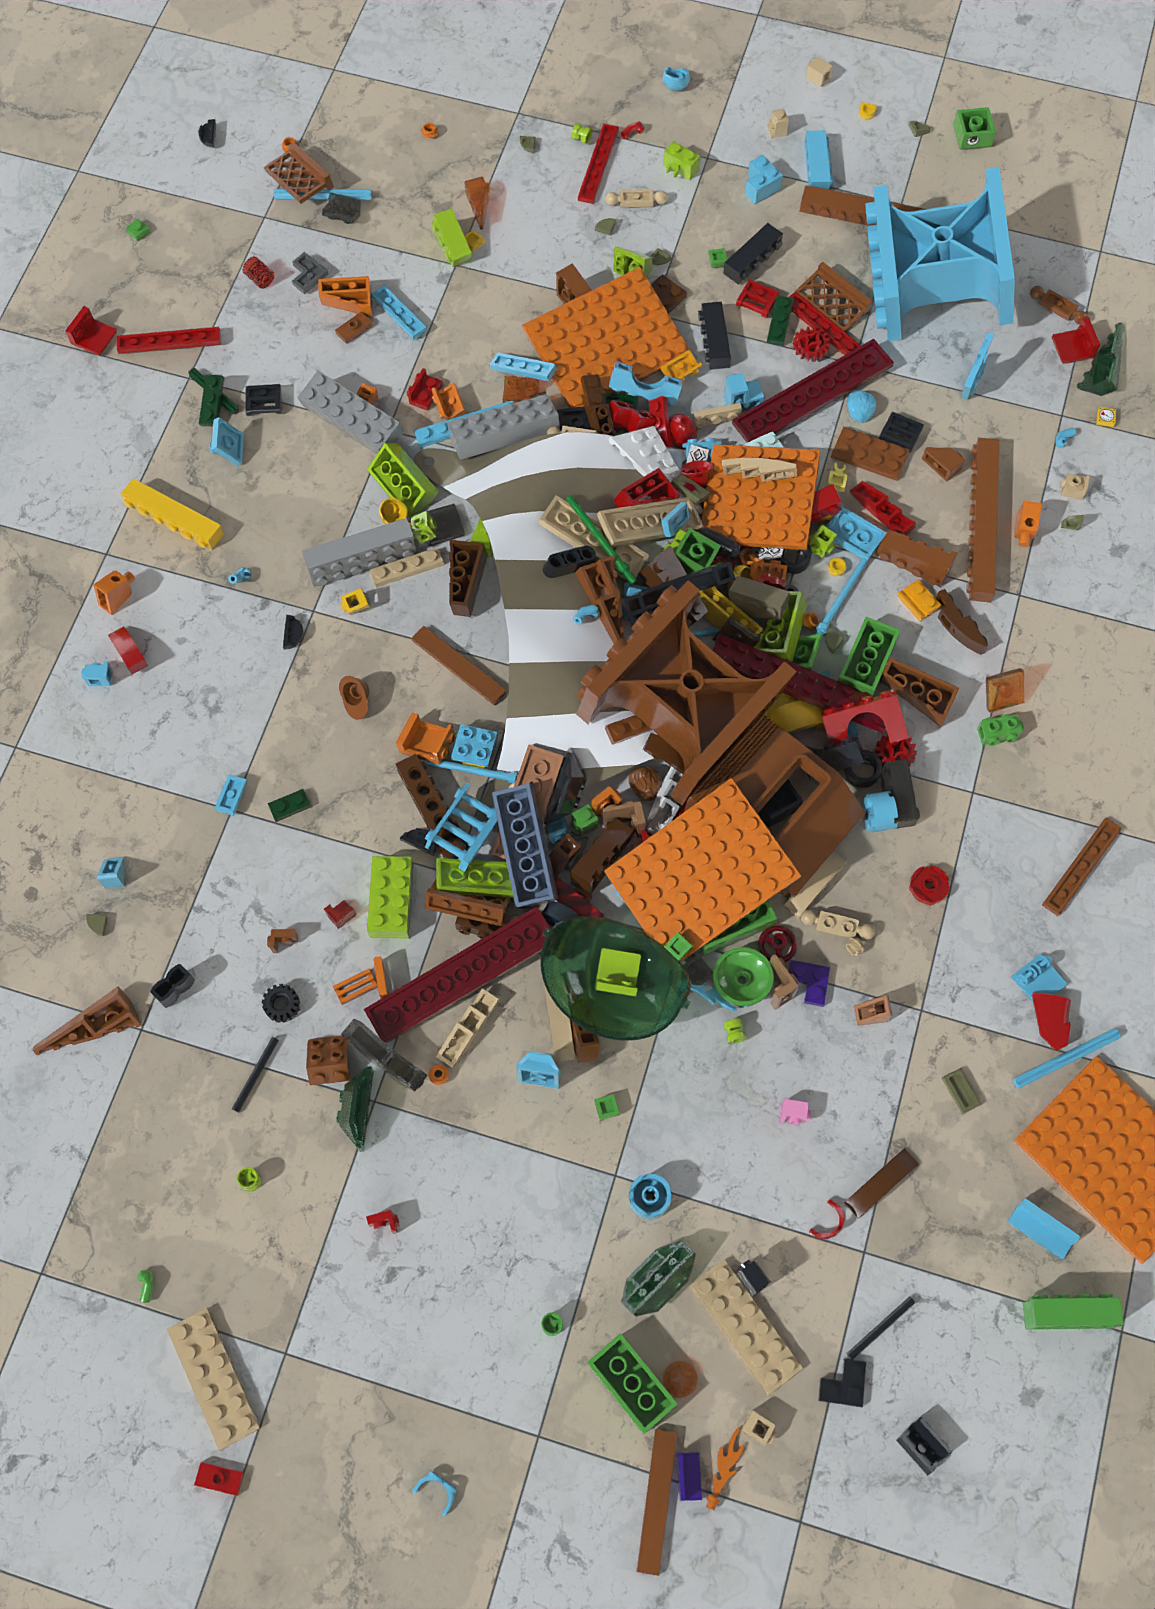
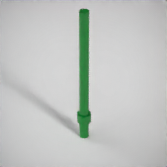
[566,495,637,585]

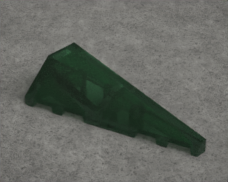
[1077,322,1125,396]

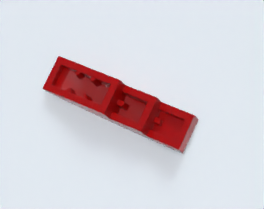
[850,481,916,535]

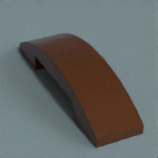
[642,733,685,774]
[549,833,582,876]
[844,1148,919,1219]

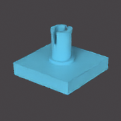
[209,417,244,466]

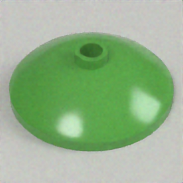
[713,947,774,1006]

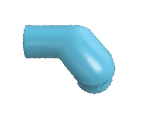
[1055,427,1076,448]
[228,567,251,584]
[573,605,600,624]

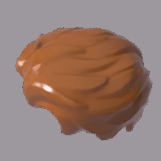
[628,766,662,801]

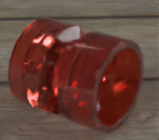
[242,256,274,289]

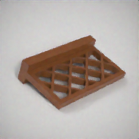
[264,142,334,204]
[795,262,872,332]
[424,879,511,926]

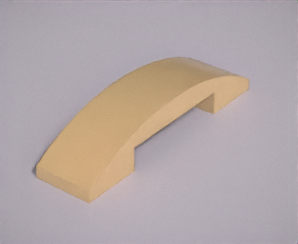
[784,851,847,918]

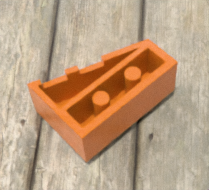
[318,276,373,317]

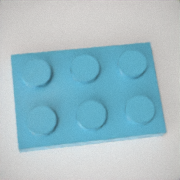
[826,506,887,561]

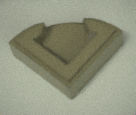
[908,121,931,137]
[520,136,536,153]
[595,218,616,235]
[650,248,671,265]
[1061,515,1084,530]
[825,628,844,653]
[86,914,108,936]

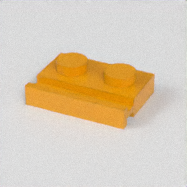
[897,579,941,622]

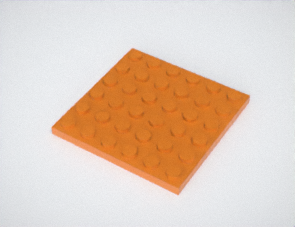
[701,444,821,550]

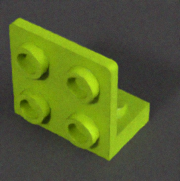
[595,948,641,996]

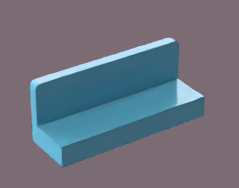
[1008,1198,1080,1259]

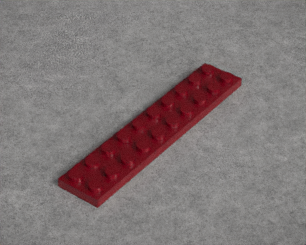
[732,339,894,443]
[712,633,886,733]
[364,907,558,1044]

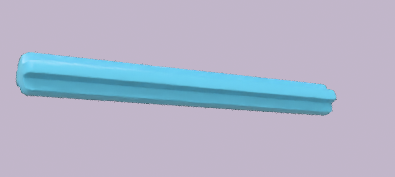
[274,189,372,200]
[1013,1028,1121,1089]

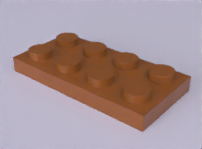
[831,426,909,481]

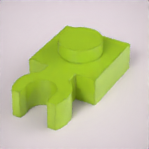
[663,529,686,553]

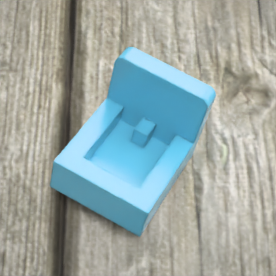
[546,817,570,845]

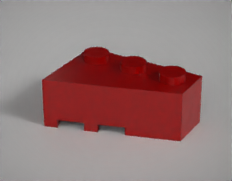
[613,468,681,508]

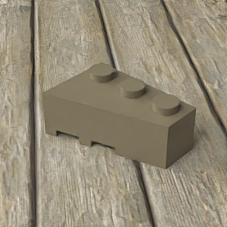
[729,576,789,620]

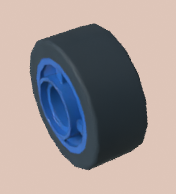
[542,901,581,931]

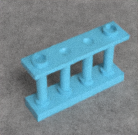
[425,783,498,872]

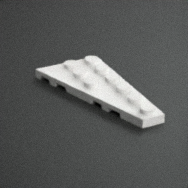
[608,426,703,517]

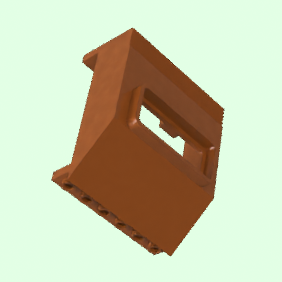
[684,714,865,897]

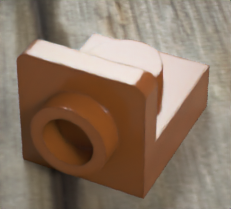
[267,929,298,953]

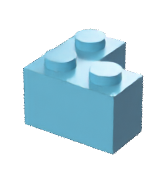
[745,155,783,204]
[723,373,764,412]

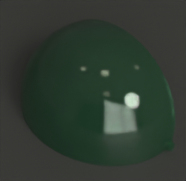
[540,916,691,1041]

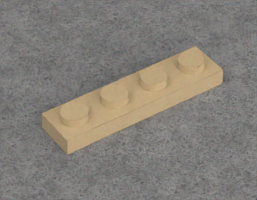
[369,547,444,588]

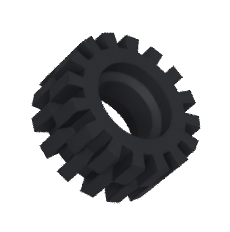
[262,984,300,1023]

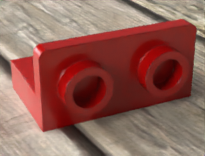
[407,368,443,411]

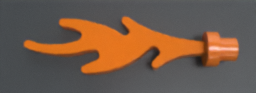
[706,1428,744,1511]

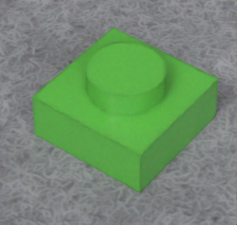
[126,219,150,241]
[708,248,727,268]
[664,932,693,961]
[594,1094,619,1121]

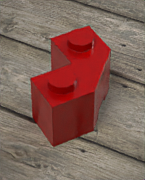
[609,400,655,432]

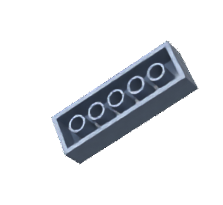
[492,783,559,909]

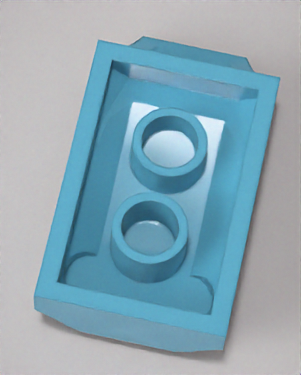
[517,1051,561,1089]

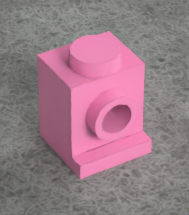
[779,1099,811,1125]

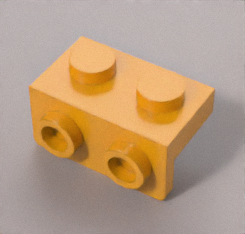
[660,349,703,382]

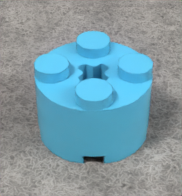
[861,791,898,833]
[629,1174,671,1220]

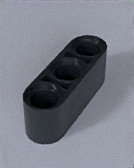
[542,545,596,578]

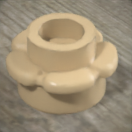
[846,937,864,956]

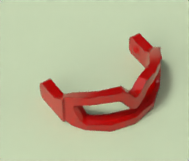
[809,1199,845,1239]

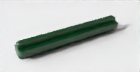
[188,368,239,414]

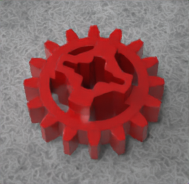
[793,326,830,362]
[874,735,917,772]

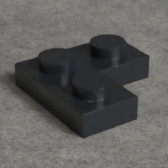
[818,1359,866,1408]

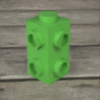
[977,714,1024,746]

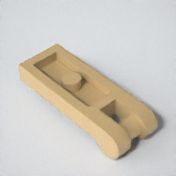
[694,403,742,430]

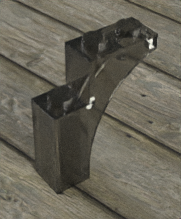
[341,1019,428,1092]

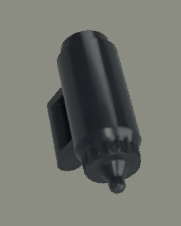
[698,526,744,558]

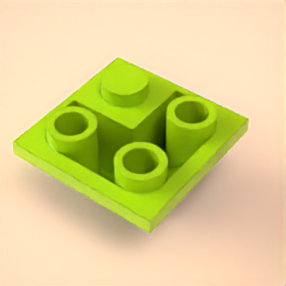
[613,246,653,277]

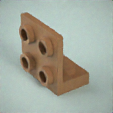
[602,801,646,838]
[770,954,799,1010]

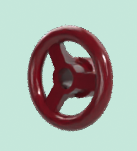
[758,925,798,962]

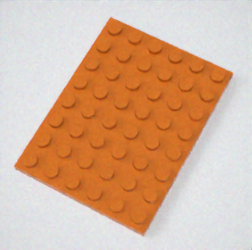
[522,267,689,408]
[604,778,802,969]
[1014,1055,1155,1264]

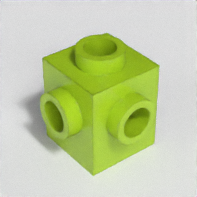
[411,511,437,544]
[809,525,837,558]

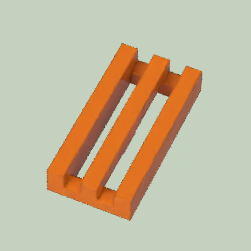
[373,956,388,998]
[333,968,378,1005]

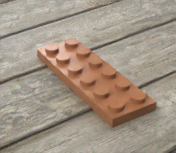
[491,744,566,859]

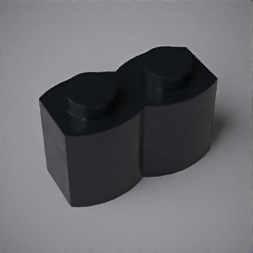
[150,964,195,1008]
[736,1260,771,1297]

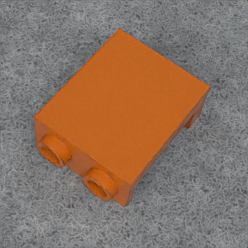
[396,713,456,765]

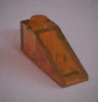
[464,176,491,230]

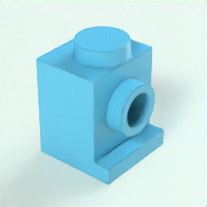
[82,661,112,686]

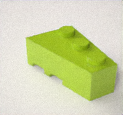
[431,208,472,267]

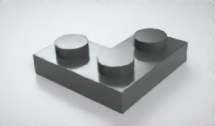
[292,252,328,294]

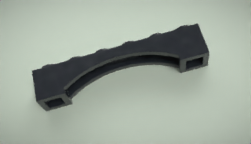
[620,561,736,617]

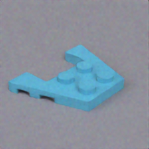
[961,332,994,400]

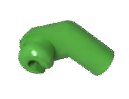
[138,1270,153,1303]

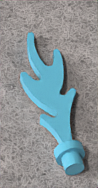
[678,979,748,1011]

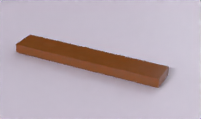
[411,626,506,705]
[1042,817,1122,916]
[636,1429,677,1576]

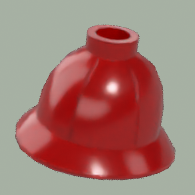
[669,414,698,449]
[680,461,714,489]

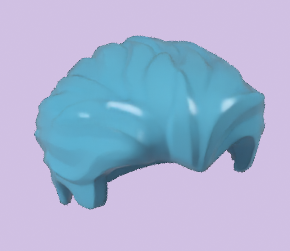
[662,67,690,91]
[847,390,876,423]

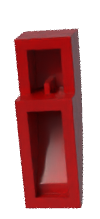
[108,626,148,675]

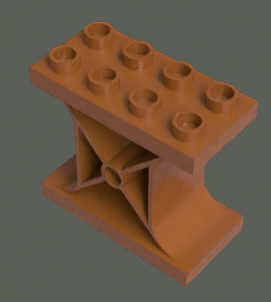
[576,580,797,805]

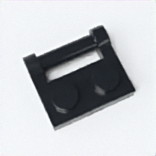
[245,384,282,416]
[879,411,924,452]

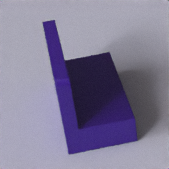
[677,1452,702,1501]

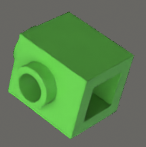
[571,804,598,836]

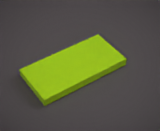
[436,858,514,898]

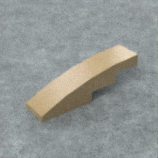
[722,458,797,482]
[543,977,575,1062]
[436,988,500,1068]

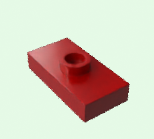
[194,1462,245,1496]

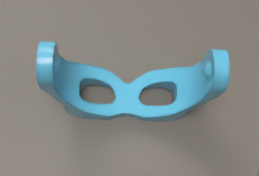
[412,1470,457,1516]

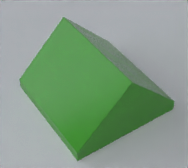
[792,634,823,670]

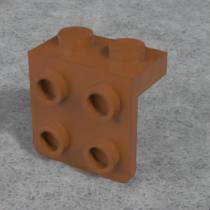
[306,1035,351,1085]

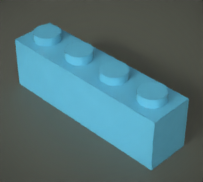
[804,130,833,190]

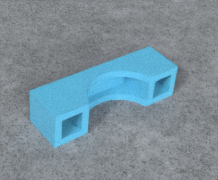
[609,361,682,406]

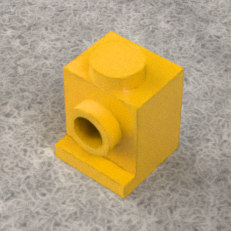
[340,588,370,615]

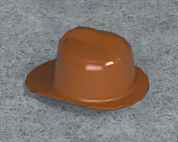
[339,676,369,720]

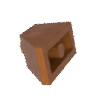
[922,447,965,481]

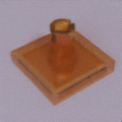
[986,668,1024,712]

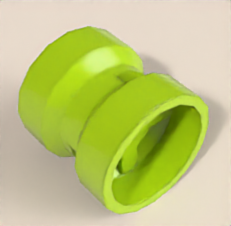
[571,123,593,144]
[723,1018,747,1044]
[237,1167,261,1192]

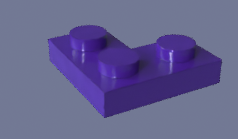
[788,960,830,1007]

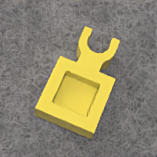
[827,463,847,492]

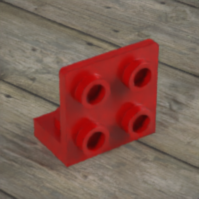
[65,306,117,356]
[1051,317,1101,364]

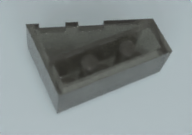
[879,759,920,829]

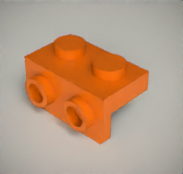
[432,383,467,420]

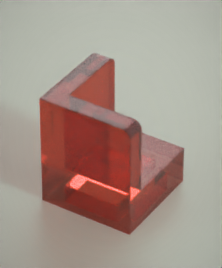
[324,900,357,929]

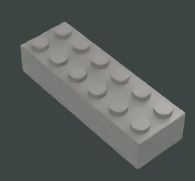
[297,371,404,454]
[447,394,560,460]
[302,518,417,587]

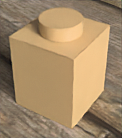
[806,57,833,87]

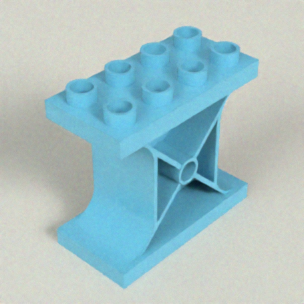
[865,167,1015,342]

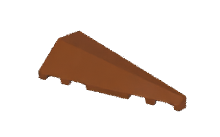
[575,555,625,644]
[33,986,141,1055]

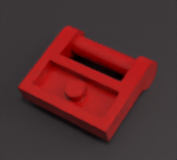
[736,279,779,318]

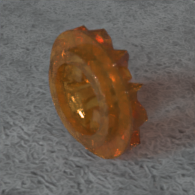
[663,1361,698,1398]

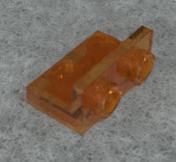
[502,376,539,403]

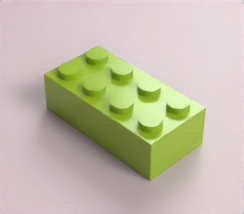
[367,856,413,939]

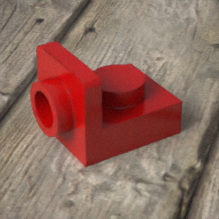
[366,1210,400,1234]

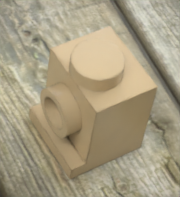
[767,109,789,138]
[1060,473,1090,500]
[740,1411,777,1446]

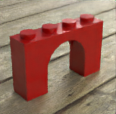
[821,690,909,744]

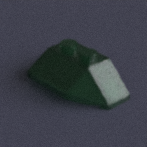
[337,1066,374,1152]
[621,1241,696,1317]

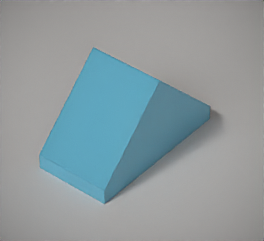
[97,857,124,888]

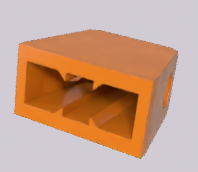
[1014,500,1042,547]
[94,570,135,615]

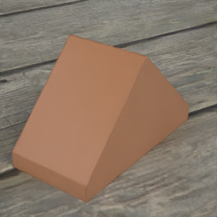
[854,995,892,1026]

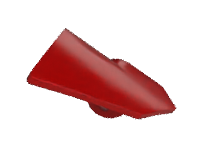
[1032,992,1071,1051]

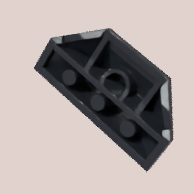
[544,748,587,825]

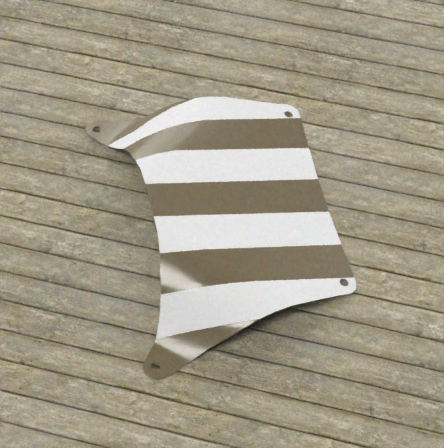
[414,432,729,832]

